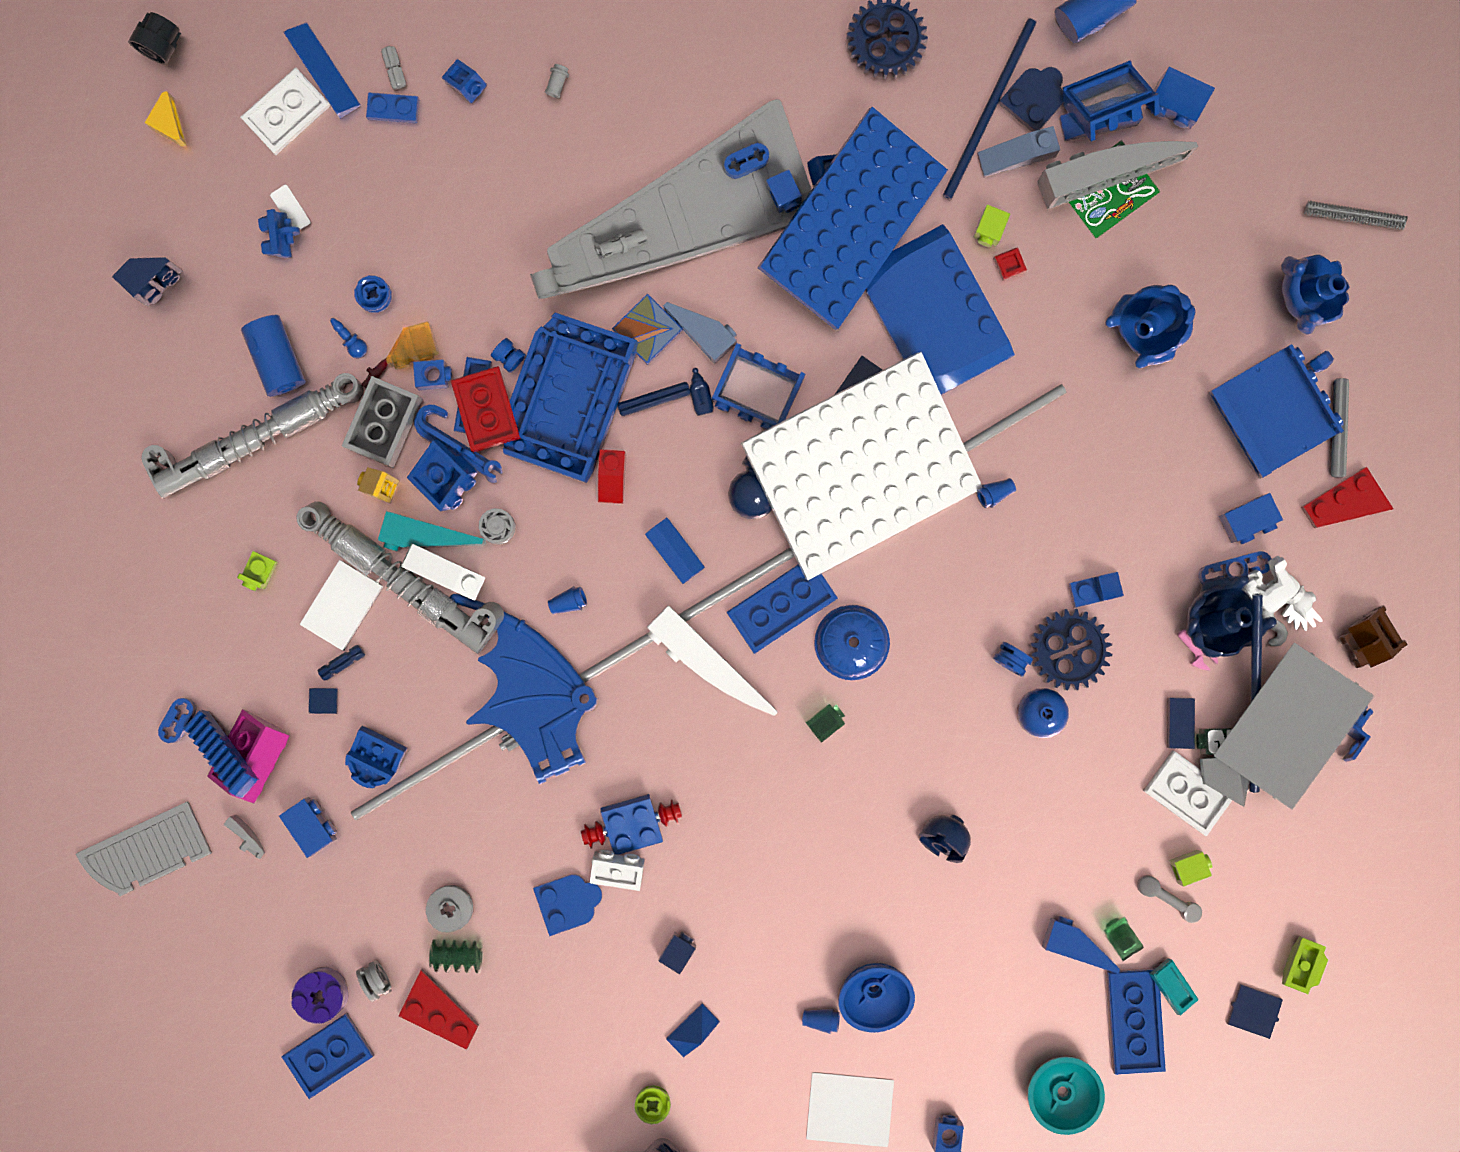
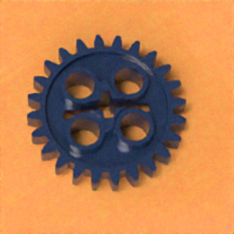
[846,0,928,79]
[1029,609,1113,691]

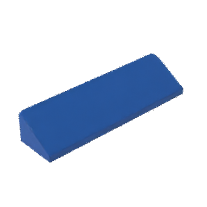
[283,23,361,119]

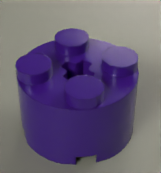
[291,967,349,1024]

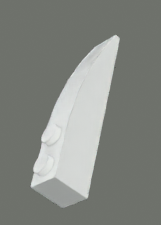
[647,605,778,716]

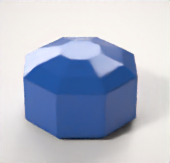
[1307,350,1334,373]

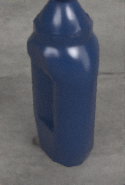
[690,368,713,416]

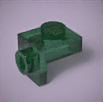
[1104,917,1144,962]

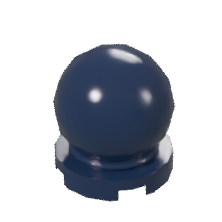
[728,455,772,519]

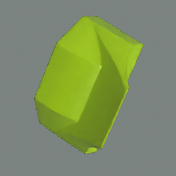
[1282,936,1328,995]

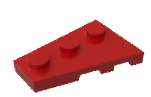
[1301,467,1394,528]
[398,969,479,1050]

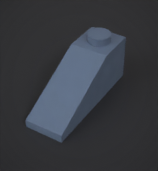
[977,126,1060,177]
[663,302,737,364]

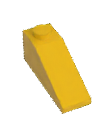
[357,467,399,503]

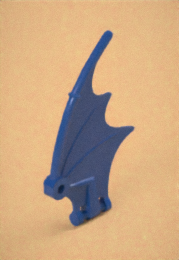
[450,594,598,784]

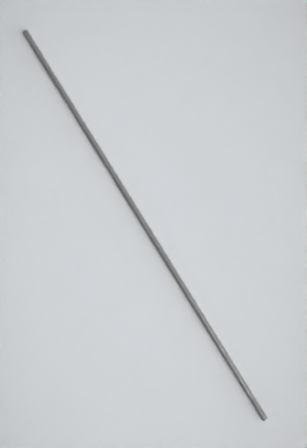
[351,384,1066,820]

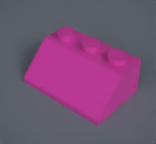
[207,709,290,803]

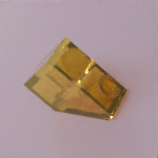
[386,321,439,369]

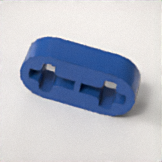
[724,143,769,179]
[158,698,196,743]

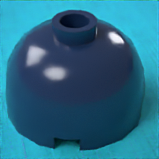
[919,815,971,863]

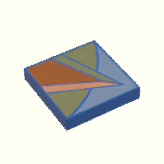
[612,294,683,365]

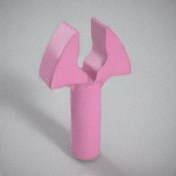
[1178,629,1218,670]

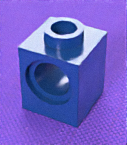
[766,170,802,214]
[413,360,452,391]
[932,1115,964,1152]

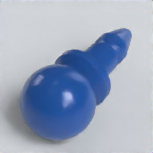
[330,318,367,358]

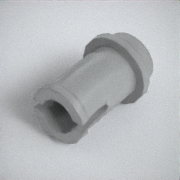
[544,64,569,98]

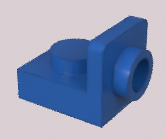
[441,59,487,103]

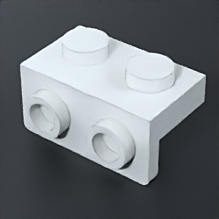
[590,850,645,891]

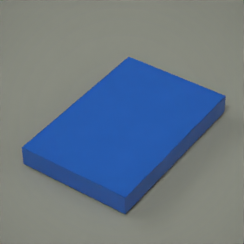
[281,1013,374,1099]

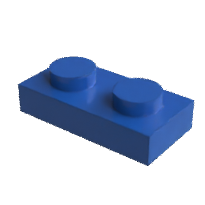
[366,93,419,123]

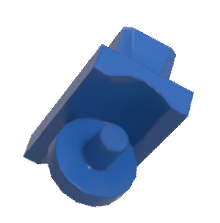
[258,209,300,259]

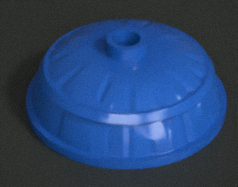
[814,605,890,680]
[838,963,915,1033]

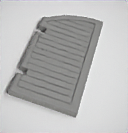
[76,801,212,896]

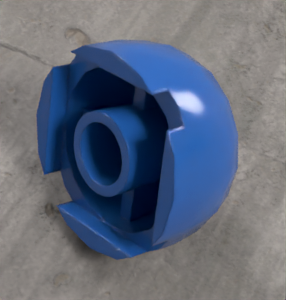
[1018,688,1069,738]

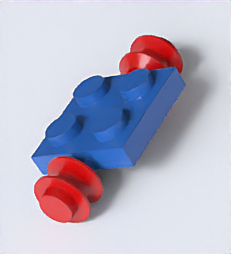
[581,794,682,855]

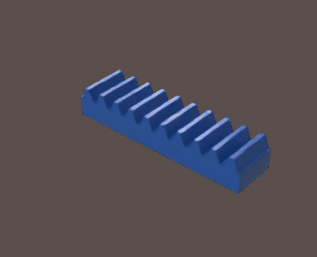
[183,710,259,798]

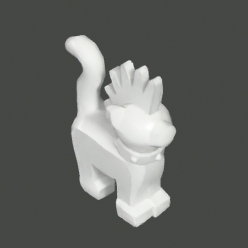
[1244,556,1322,646]

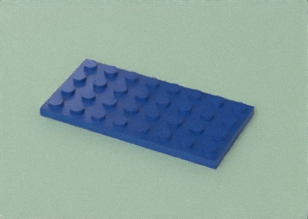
[757,107,948,330]

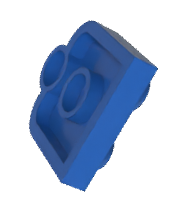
[533,874,602,937]

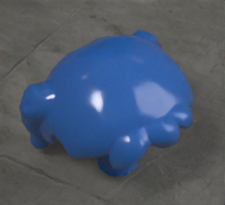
[1281,255,1350,335]
[1105,285,1196,368]

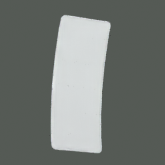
[270,185,310,229]

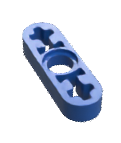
[1198,551,1272,585]

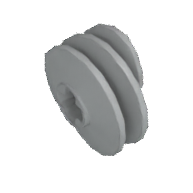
[426,885,473,933]

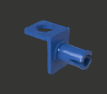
[1343,706,1373,762]

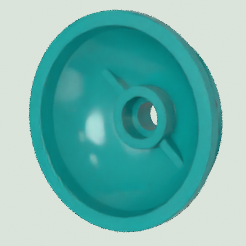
[1027,1057,1105,1135]

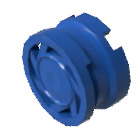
[354,275,392,313]
[993,641,1033,677]

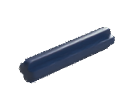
[618,382,690,416]

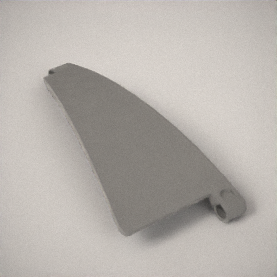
[530,99,812,299]

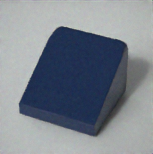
[308,688,338,714]

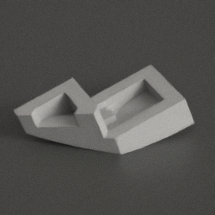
[223,815,265,859]

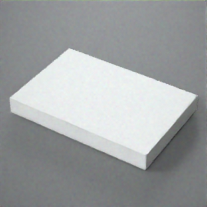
[241,67,331,155]
[300,560,384,651]
[1143,750,1232,836]

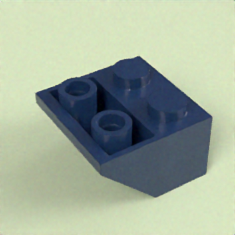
[112,257,182,306]

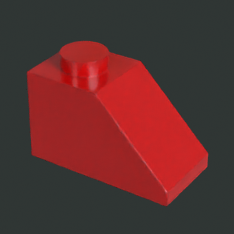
[598,449,627,504]

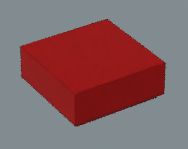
[994,247,1027,281]

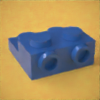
[407,439,478,512]

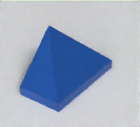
[666,1003,720,1058]

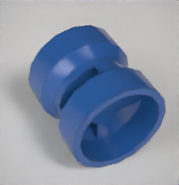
[491,338,526,373]

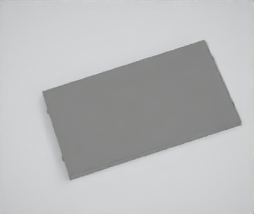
[1213,643,1374,810]

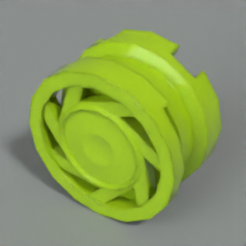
[635,1085,671,1124]

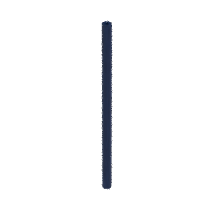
[943,18,1037,200]
[1249,593,1263,793]

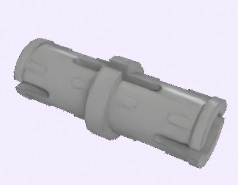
[595,228,647,259]

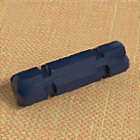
[317,645,365,680]

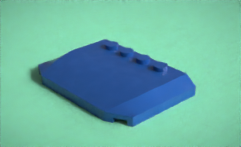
[866,224,1015,395]
[503,313,638,483]

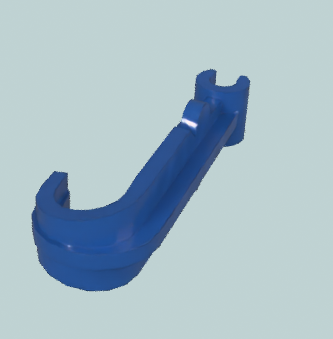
[414,405,503,483]

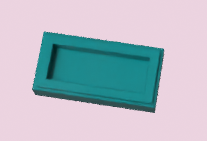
[1150,958,1199,1016]

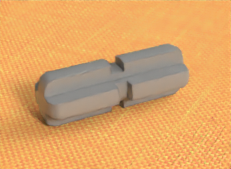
[381,46,406,89]

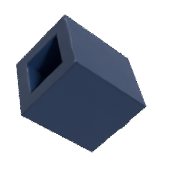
[658,932,696,975]

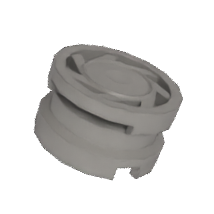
[479,508,516,545]
[356,960,392,1002]

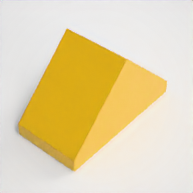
[145,91,186,147]

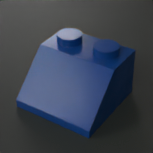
[1146,67,1215,128]

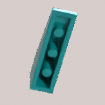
[378,511,486,551]

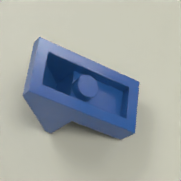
[1068,572,1124,608]

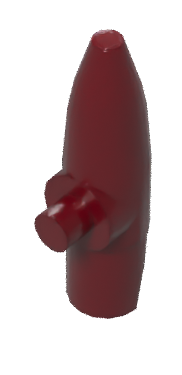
[362,357,390,388]

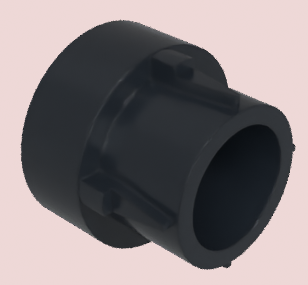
[128,12,181,65]

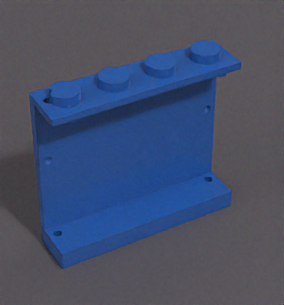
[1208,344,1344,478]

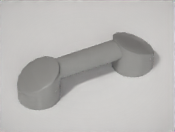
[1137,875,1202,923]

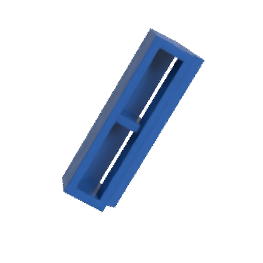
[645,518,705,584]

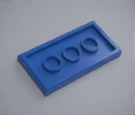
[726,564,838,654]
[1107,968,1166,1075]

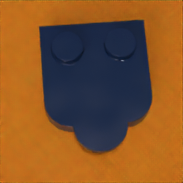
[998,67,1063,132]

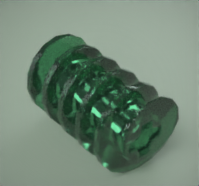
[429,939,483,974]

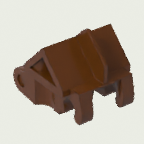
[1338,605,1408,668]

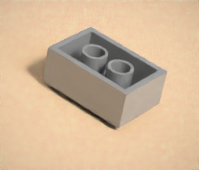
[342,376,423,468]

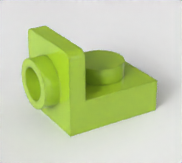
[237,551,277,591]

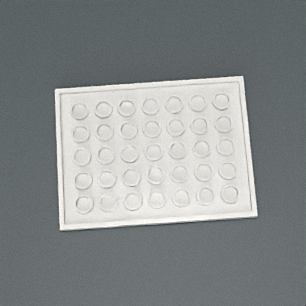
[741,352,982,580]

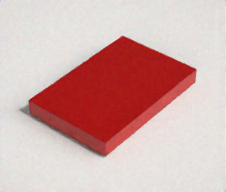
[450,366,521,453]

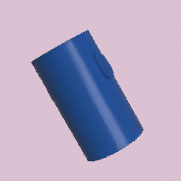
[1054,0,1136,43]
[241,315,306,397]

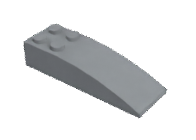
[1037,141,1198,210]

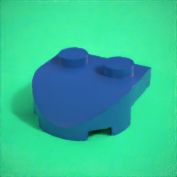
[345,725,407,788]

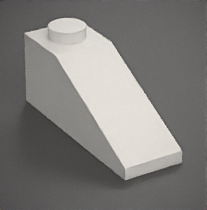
[401,543,485,601]

